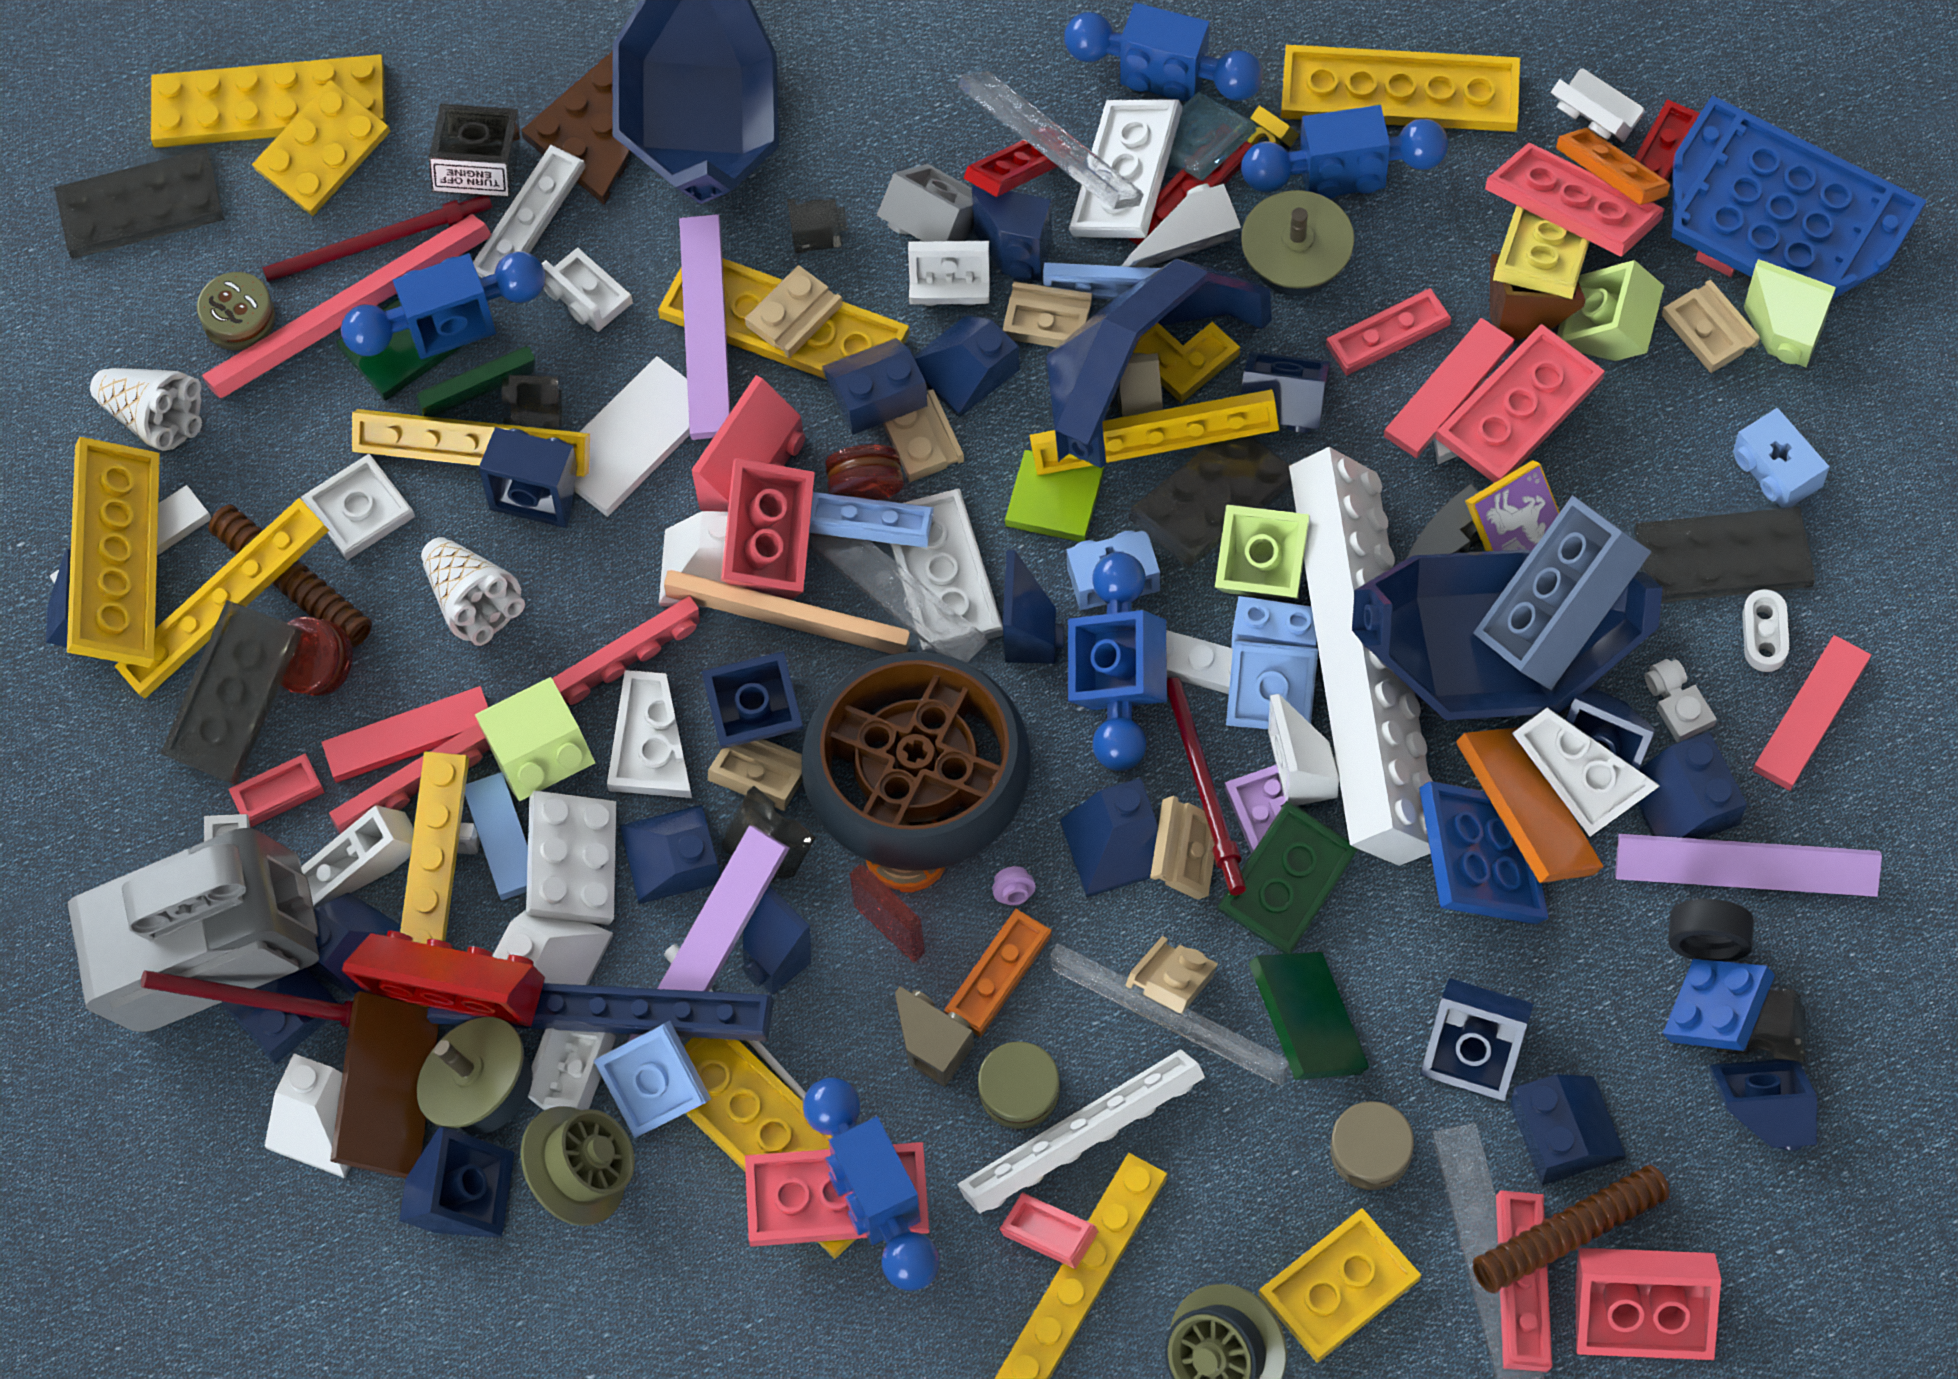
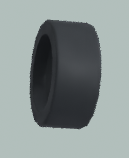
[1668,899,1754,962]

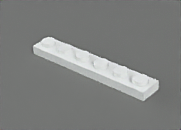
[957,1049,1205,1214]

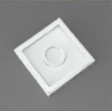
[301,454,415,560]

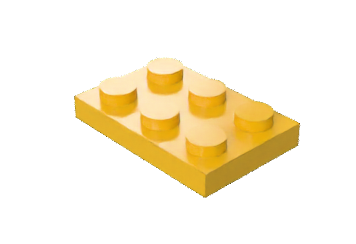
[252,79,391,217]
[1259,1208,1421,1363]

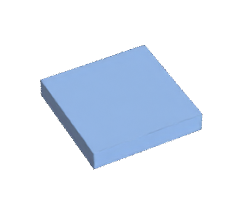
[1226,640,1318,729]
[593,1021,711,1138]

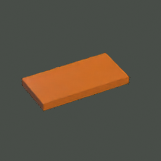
[1456,727,1604,883]

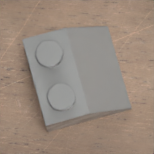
[877,164,974,242]

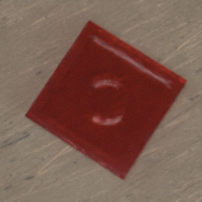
[849,864,925,963]

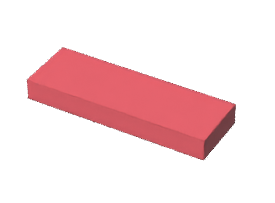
[1326,288,1451,376]

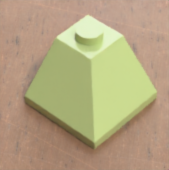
[1744,259,1836,367]
[1215,505,1310,598]

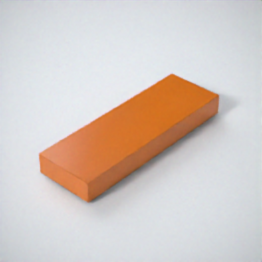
[1556,127,1671,205]
[944,909,1052,1038]

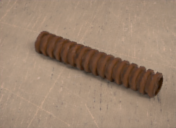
[208,504,372,649]
[1473,1164,1670,1294]

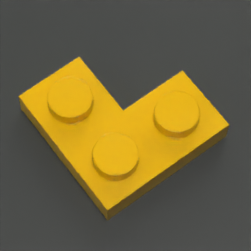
[1133,322,1240,403]

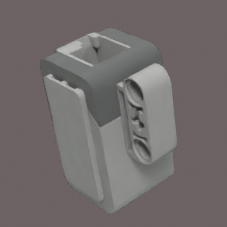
[68,828,319,1032]

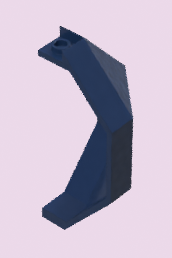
[613,0,779,204]
[1046,259,1272,468]
[1352,549,1662,720]

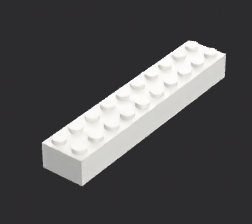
[1289,447,1432,866]

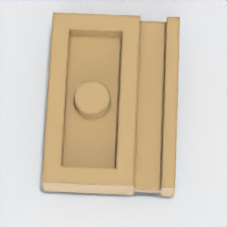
[745,265,843,358]
[1662,279,1760,373]
[1003,281,1092,347]
[883,389,964,482]
[708,739,803,811]
[1150,796,1215,900]
[1125,936,1218,1014]

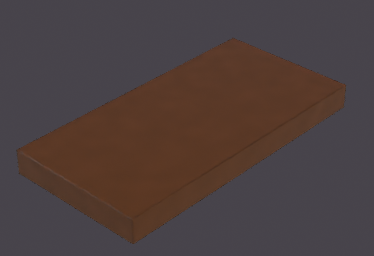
[330,991,439,1179]

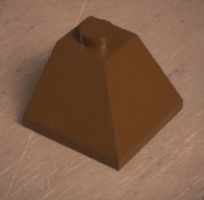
[1490,254,1586,341]

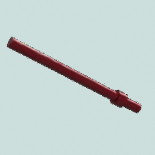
[262,194,493,282]
[1167,678,1246,895]
[140,970,353,1027]

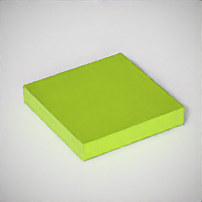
[1005,450,1104,542]

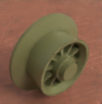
[521,1106,635,1226]

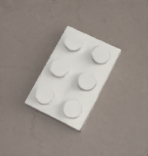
[526,790,616,925]

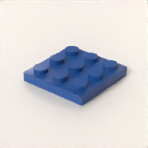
[1419,781,1548,924]

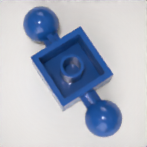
[1064,2,1264,104]
[1241,105,1448,199]
[341,251,546,360]
[1068,552,1167,771]
[803,1077,940,1291]

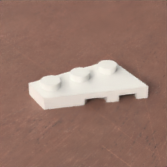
[607,670,692,798]
[1512,707,1660,837]

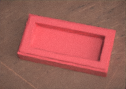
[228,753,325,828]
[999,1192,1099,1269]

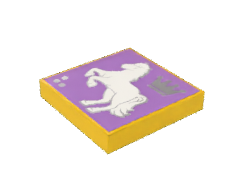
[1465,460,1560,551]

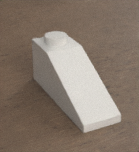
[1122,184,1241,267]
[301,805,414,909]

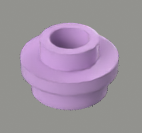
[992,866,1036,905]

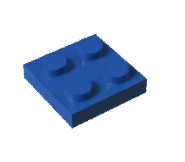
[1662,959,1775,1051]

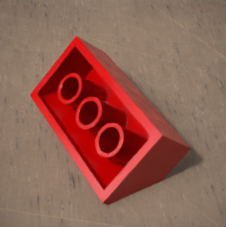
[342,931,545,1027]

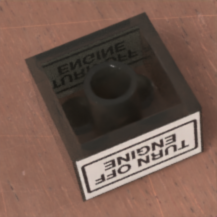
[429,104,521,197]

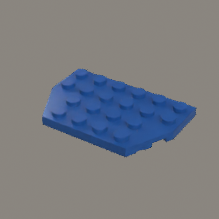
[1671,95,1927,299]

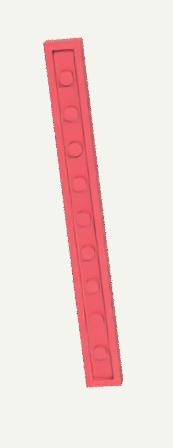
[329,596,700,834]

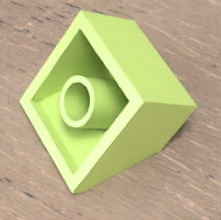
[1557,260,1664,361]
[475,677,595,801]

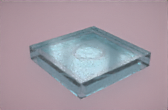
[1168,92,1256,181]

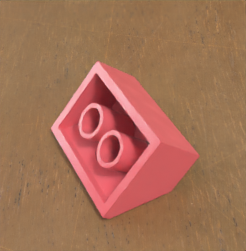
[692,375,805,512]
[721,458,815,600]
[1575,1248,1721,1360]

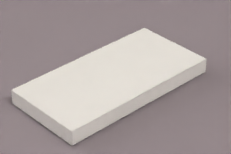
[1069,100,1183,238]
[574,356,690,517]
[890,488,1003,653]

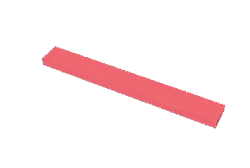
[201,214,492,398]

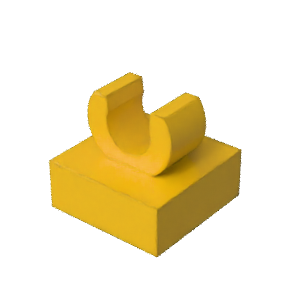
[1247,105,1299,147]

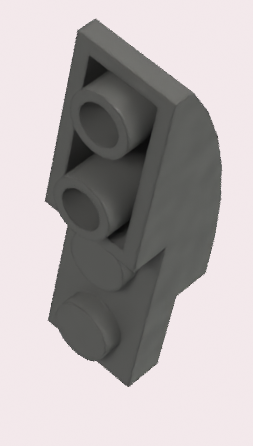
[1407,484,1480,559]

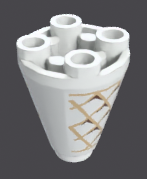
[90,368,202,451]
[421,537,525,646]

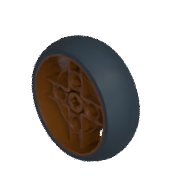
[802,652,1031,871]

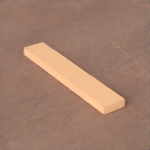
[664,570,910,654]

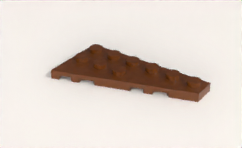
[521,51,632,205]

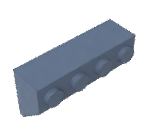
[1473,495,1652,690]

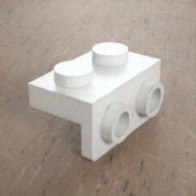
[1551,69,1645,143]
[908,241,990,306]
[542,247,633,332]
[528,1028,616,1111]

